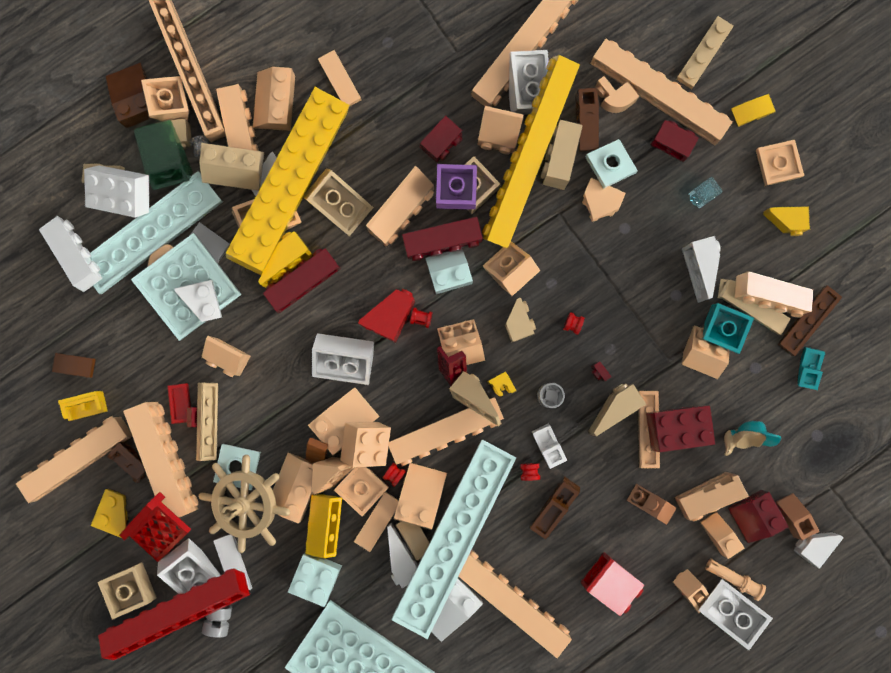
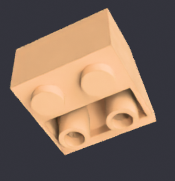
[437,319,485,365]
[682,325,729,379]

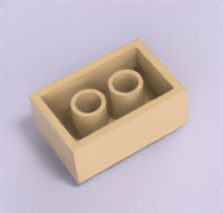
[540,120,583,190]

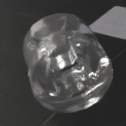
[189,135,209,157]

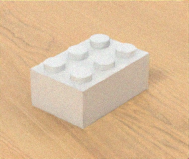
[84,165,149,217]

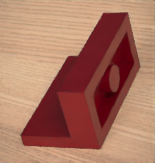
[437,346,467,386]

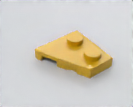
[91,489,128,538]

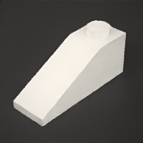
[387,523,418,588]

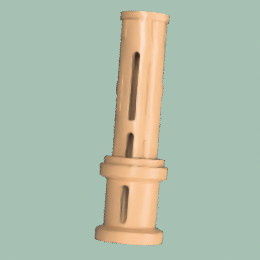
[705,559,766,601]

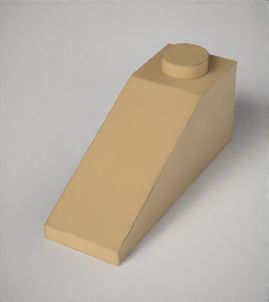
[449,371,501,426]

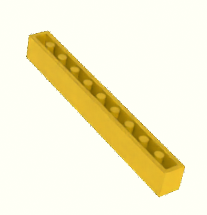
[482,55,580,248]

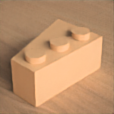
[675,472,749,521]

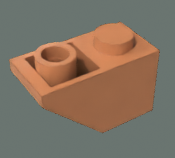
[627,484,676,525]
[776,493,820,540]

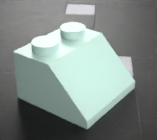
[425,248,473,294]

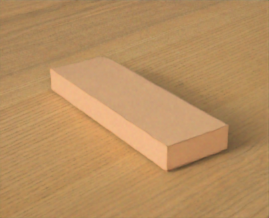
[318,50,361,107]
[354,491,399,552]

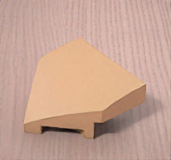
[582,178,626,222]

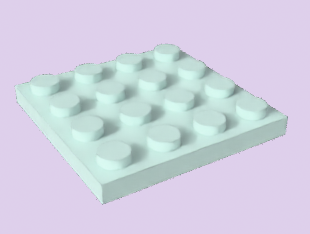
[131,233,242,341]

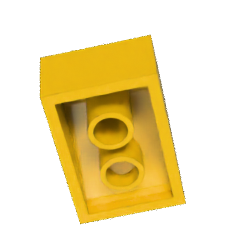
[258,231,313,288]

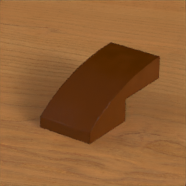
[52,353,96,378]

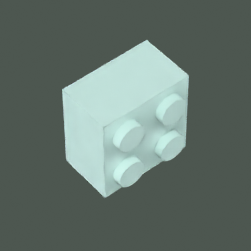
[288,553,342,607]

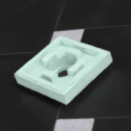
[585,139,638,188]
[213,444,261,490]

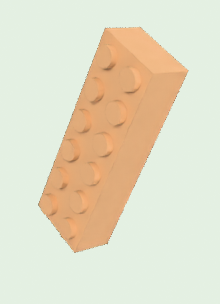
[123,402,198,517]

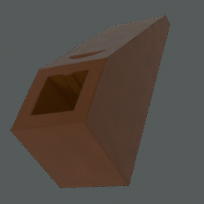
[575,88,599,152]

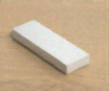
[214,534,252,590]

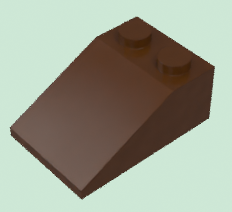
[106,63,151,128]

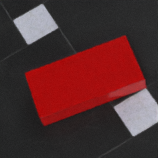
[167,383,191,424]

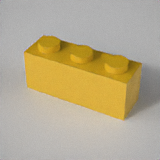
[305,494,342,558]

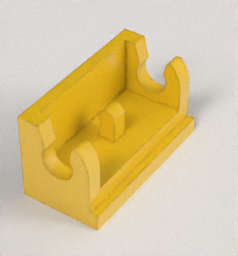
[487,372,516,396]
[58,391,108,421]

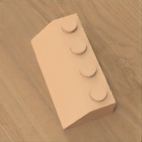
[366,166,435,247]

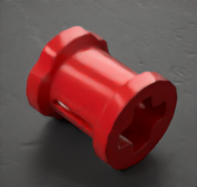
[410,308,433,329]

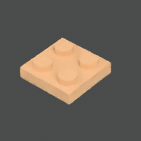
[756,140,804,186]
[334,467,389,516]

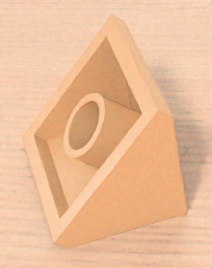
[312,457,354,495]

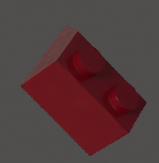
[728,490,789,543]

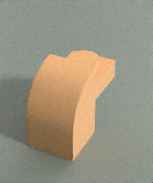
[595,76,639,113]

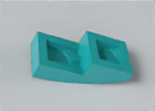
[797,347,825,390]

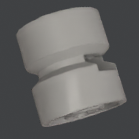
[537,383,565,408]
[202,605,232,637]

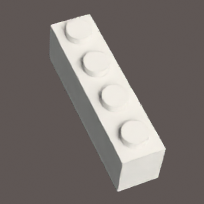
[39,216,102,292]

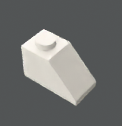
[794,532,843,569]

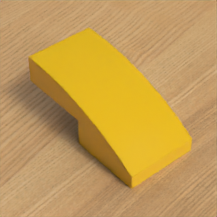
[731,94,776,127]

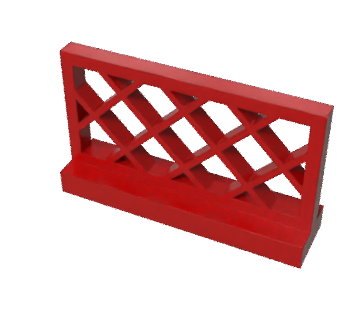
[119,492,191,562]

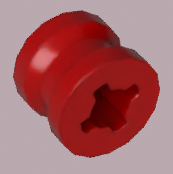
[563,312,585,335]
[383,462,406,487]
[520,463,540,481]

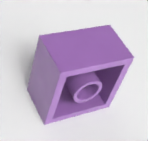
[436,164,477,209]

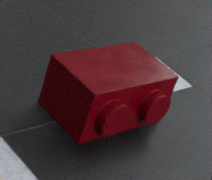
[420,115,463,163]
[651,120,699,162]

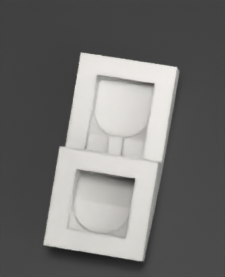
[532,423,567,469]

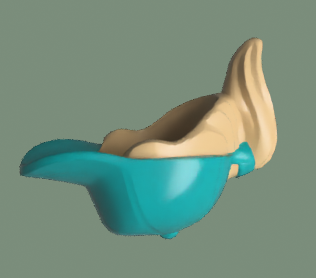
[724,421,781,456]

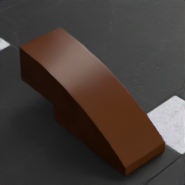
[530,476,580,539]

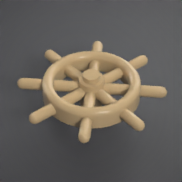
[199,455,290,553]

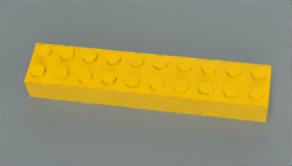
[226,87,349,275]

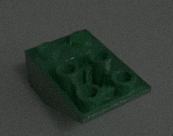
[134,119,193,190]

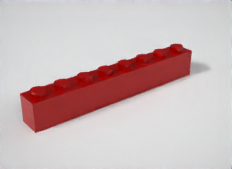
[98,569,250,660]

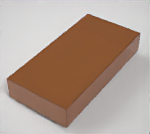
[305,438,328,463]

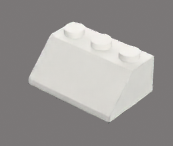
[312,333,374,385]

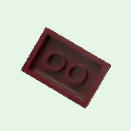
[646,405,715,452]

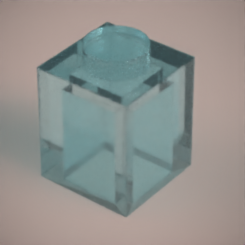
[689,177,723,209]

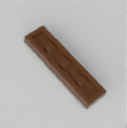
[778,285,842,356]

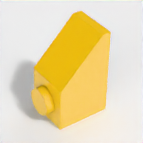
[764,207,810,236]

